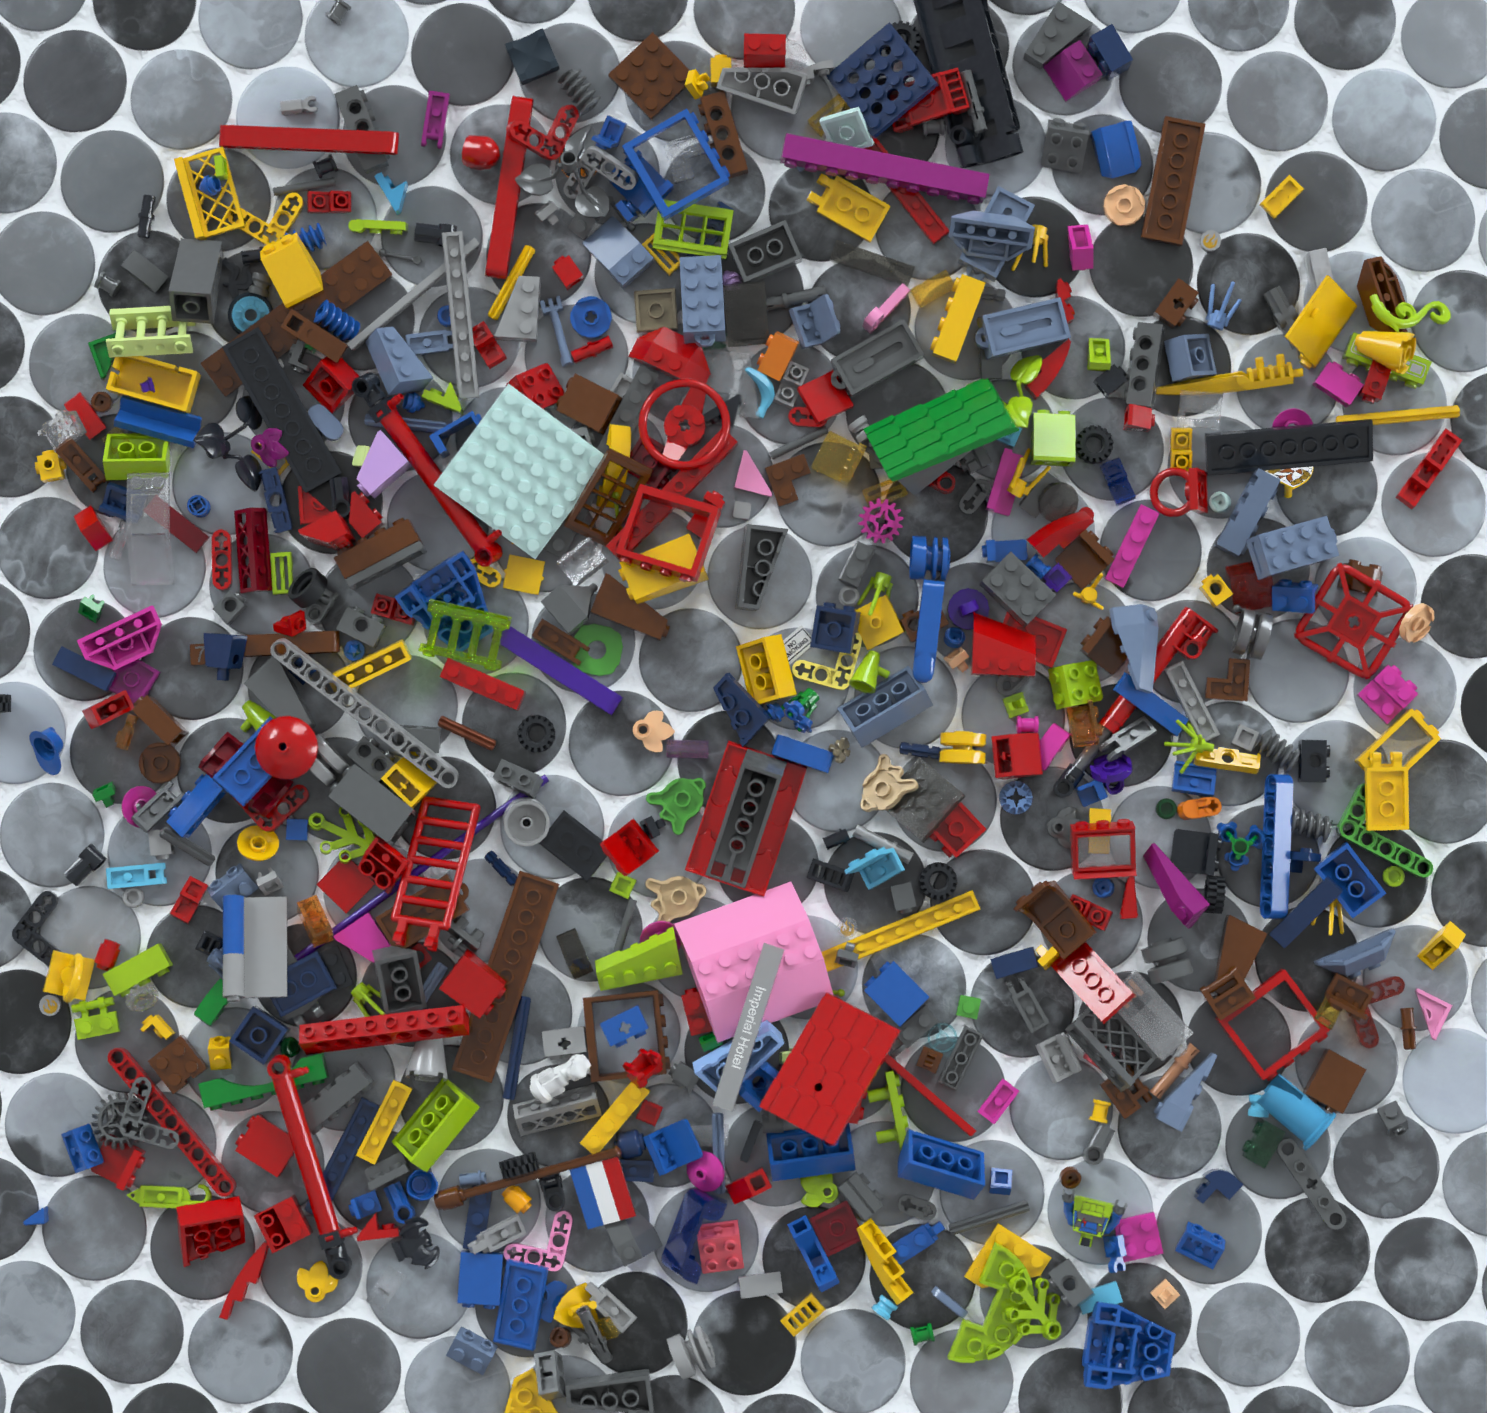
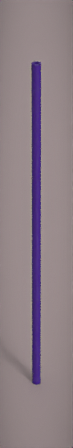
[294,774,549,960]

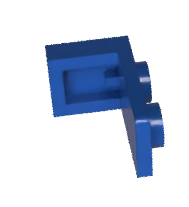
[591,115,628,150]
[981,539,1028,563]

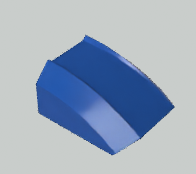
[1090,121,1142,178]

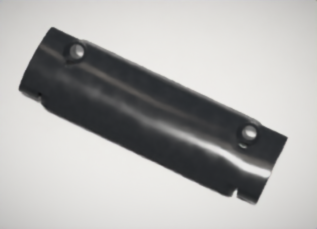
[913,0,1024,168]

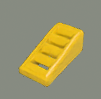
[780,1293,826,1336]

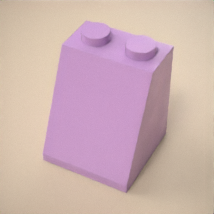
[356,430,412,499]

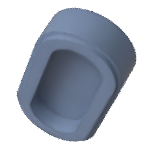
[308,404,343,441]
[931,1286,968,1318]

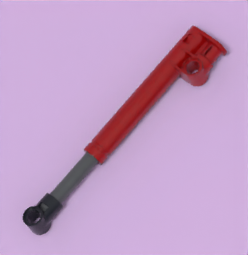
[1053,607,1219,798]

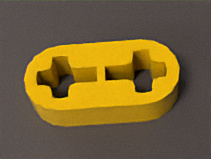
[470,559,502,588]

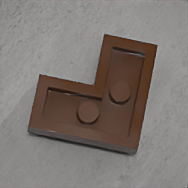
[765,454,811,507]
[1205,658,1250,702]

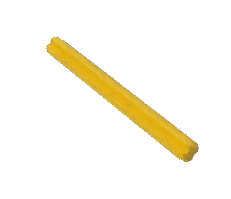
[1336,405,1460,425]

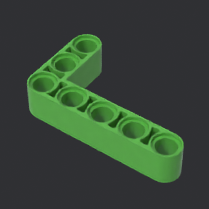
[1336,783,1433,878]

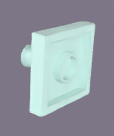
[819,107,874,148]

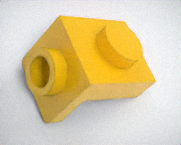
[208,1036,232,1070]

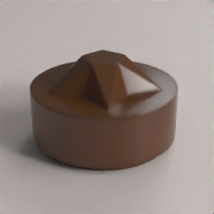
[91,391,113,413]
[1059,1167,1081,1189]
[550,1327,572,1348]

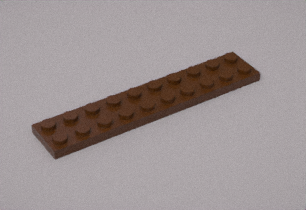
[200,241,393,397]
[452,871,560,1083]

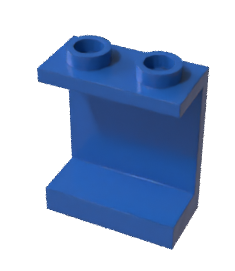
[609,150,674,218]
[429,411,482,459]

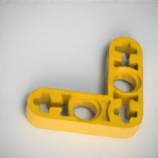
[227,193,304,245]

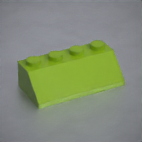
[391,1078,480,1172]

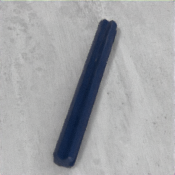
[503,996,531,1100]

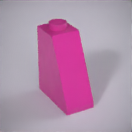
[333,912,391,963]

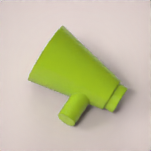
[849,650,890,694]
[240,700,276,732]

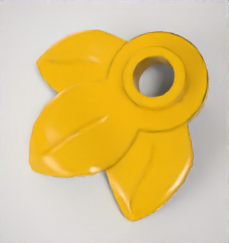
[297,1260,339,1303]

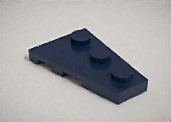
[713,673,772,747]

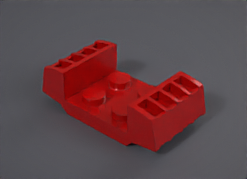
[889,67,970,133]

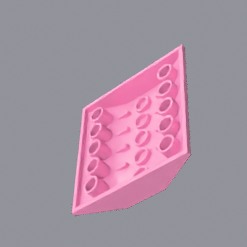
[674,882,833,1043]

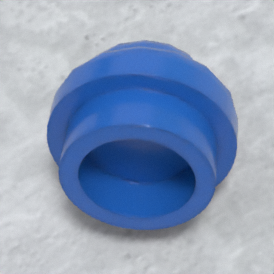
[199,175,221,196]
[403,392,425,413]

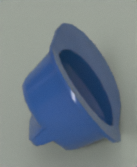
[29,727,63,775]

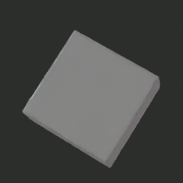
[1231,724,1259,752]

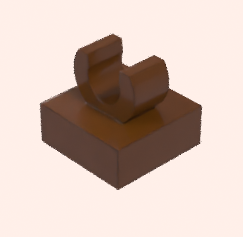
[916,1046,943,1073]

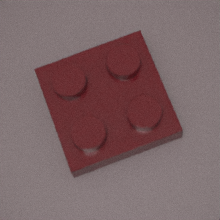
[809,1200,861,1257]

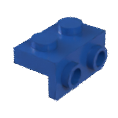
[1272,579,1318,614]

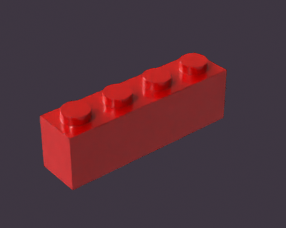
[440,658,526,711]

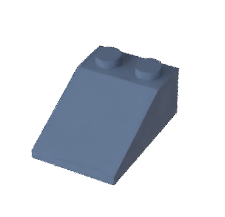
[582,216,654,290]

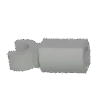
[280,96,318,115]

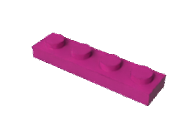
[1104,504,1160,588]

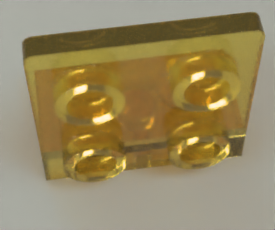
[811,431,867,486]

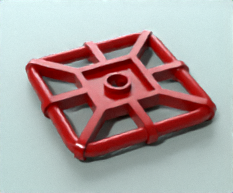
[1294,563,1413,680]

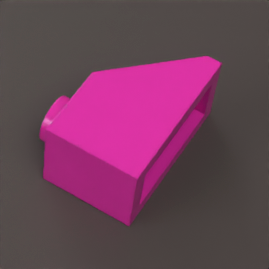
[1068,224,1093,271]

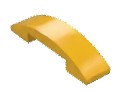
[596,424,631,508]

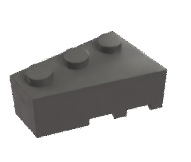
[1023,1,1093,70]

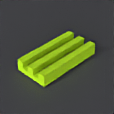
[270,552,294,595]

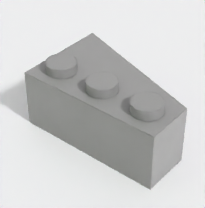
[494,276,541,343]

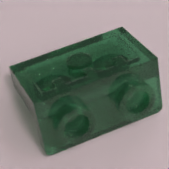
[1242,1119,1286,1169]

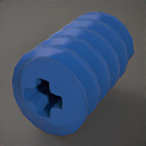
[280,223,327,252]
[314,300,360,342]

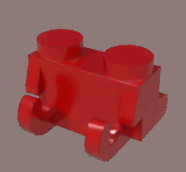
[622,1048,663,1088]

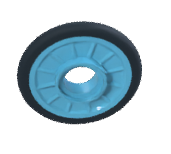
[228,292,273,334]

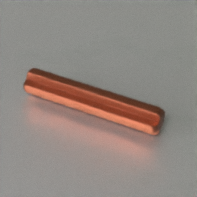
[438,716,496,751]

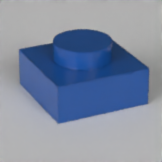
[615,200,639,222]

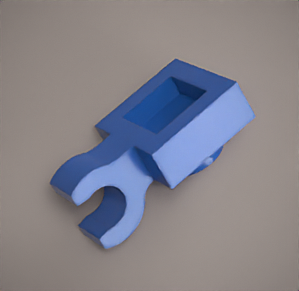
[1103,1235,1127,1273]

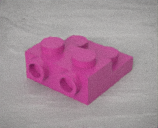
[1357,665,1418,724]

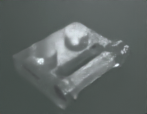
[1177,390,1223,431]

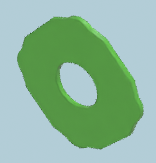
[572,624,623,676]

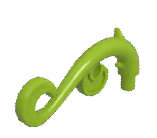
[1370,294,1451,332]

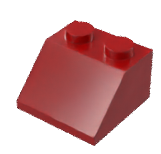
[303,356,360,414]

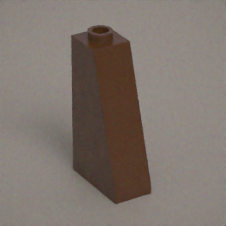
[590,573,670,641]
[1214,915,1267,997]

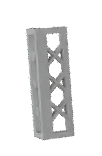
[513,1084,602,1136]

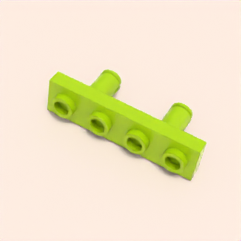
[867,1070,909,1151]

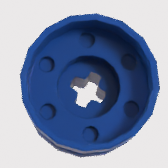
[909,536,950,581]

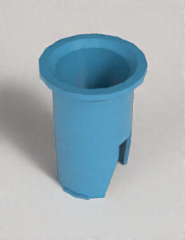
[1256,1074,1336,1151]

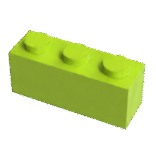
[103,943,173,997]

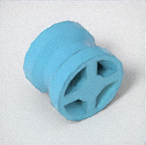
[871,1294,898,1321]

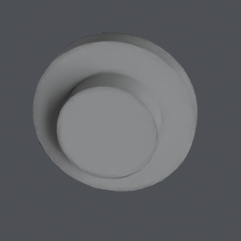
[839,586,859,606]

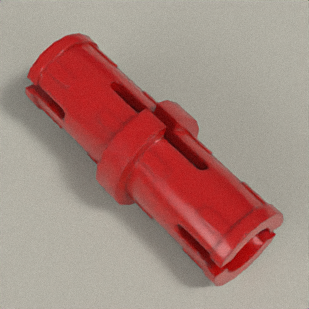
[570,335,614,364]

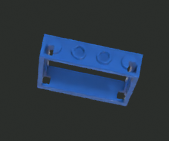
[622,108,730,221]

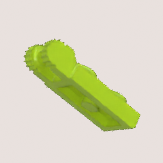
[348,219,408,235]

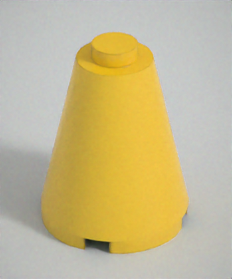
[1355,331,1416,374]

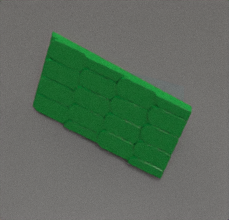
[863,378,1019,496]

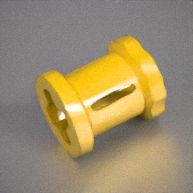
[1089,1099,1111,1124]

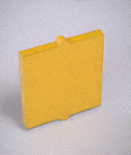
[503,554,545,595]

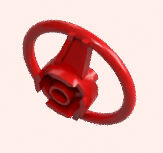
[638,379,730,470]

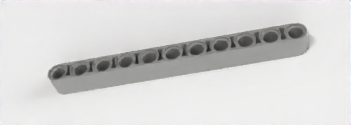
[271,638,459,788]

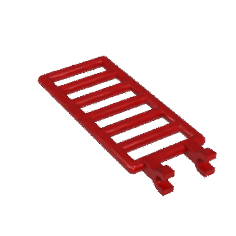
[391,796,481,952]

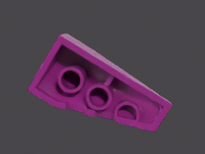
[1143,843,1210,929]

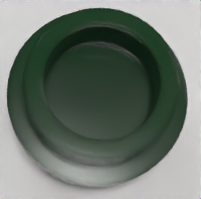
[1156,798,1177,819]
[280,1037,300,1058]

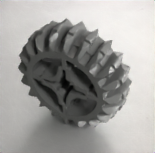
[91,1093,149,1150]

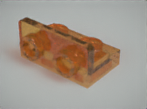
[1066,699,1103,748]

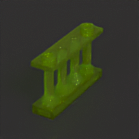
[418,599,512,671]

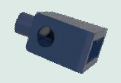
[204,633,247,681]

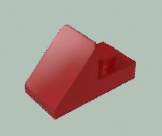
[357,1212,401,1241]

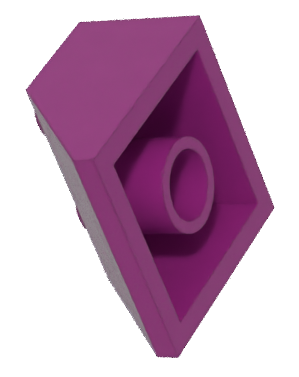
[1043,40,1103,102]

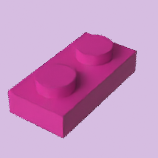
[977,1078,1020,1124]

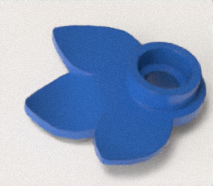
[540,1281,567,1323]

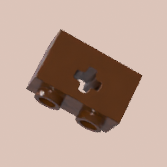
[1153,278,1199,329]

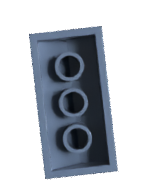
[837,666,933,748]

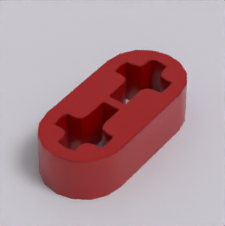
[788,407,827,428]

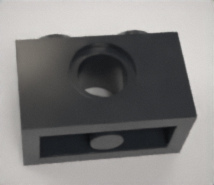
[1298,740,1330,783]

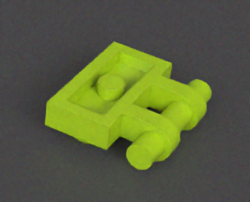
[71,996,120,1040]

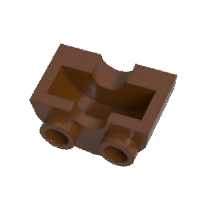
[1337,559,1383,597]

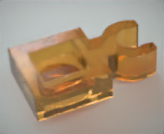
[115,714,139,751]

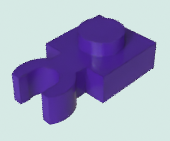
[1043,562,1073,592]

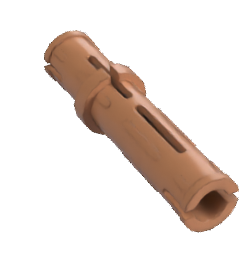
[1149,1043,1200,1099]

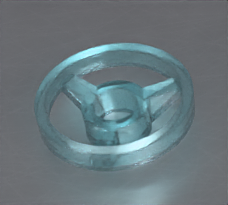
[928,1023,957,1052]

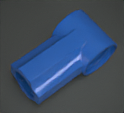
[383,1181,415,1224]

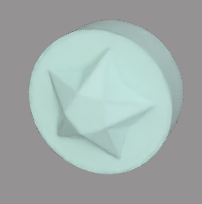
[1209,492,1231,513]

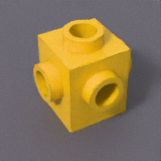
[35,450,67,483]

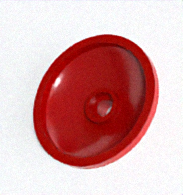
[255,716,318,779]

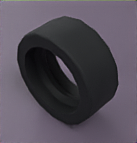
[288,568,328,608]

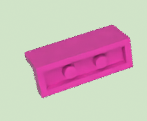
[985,448,1024,516]

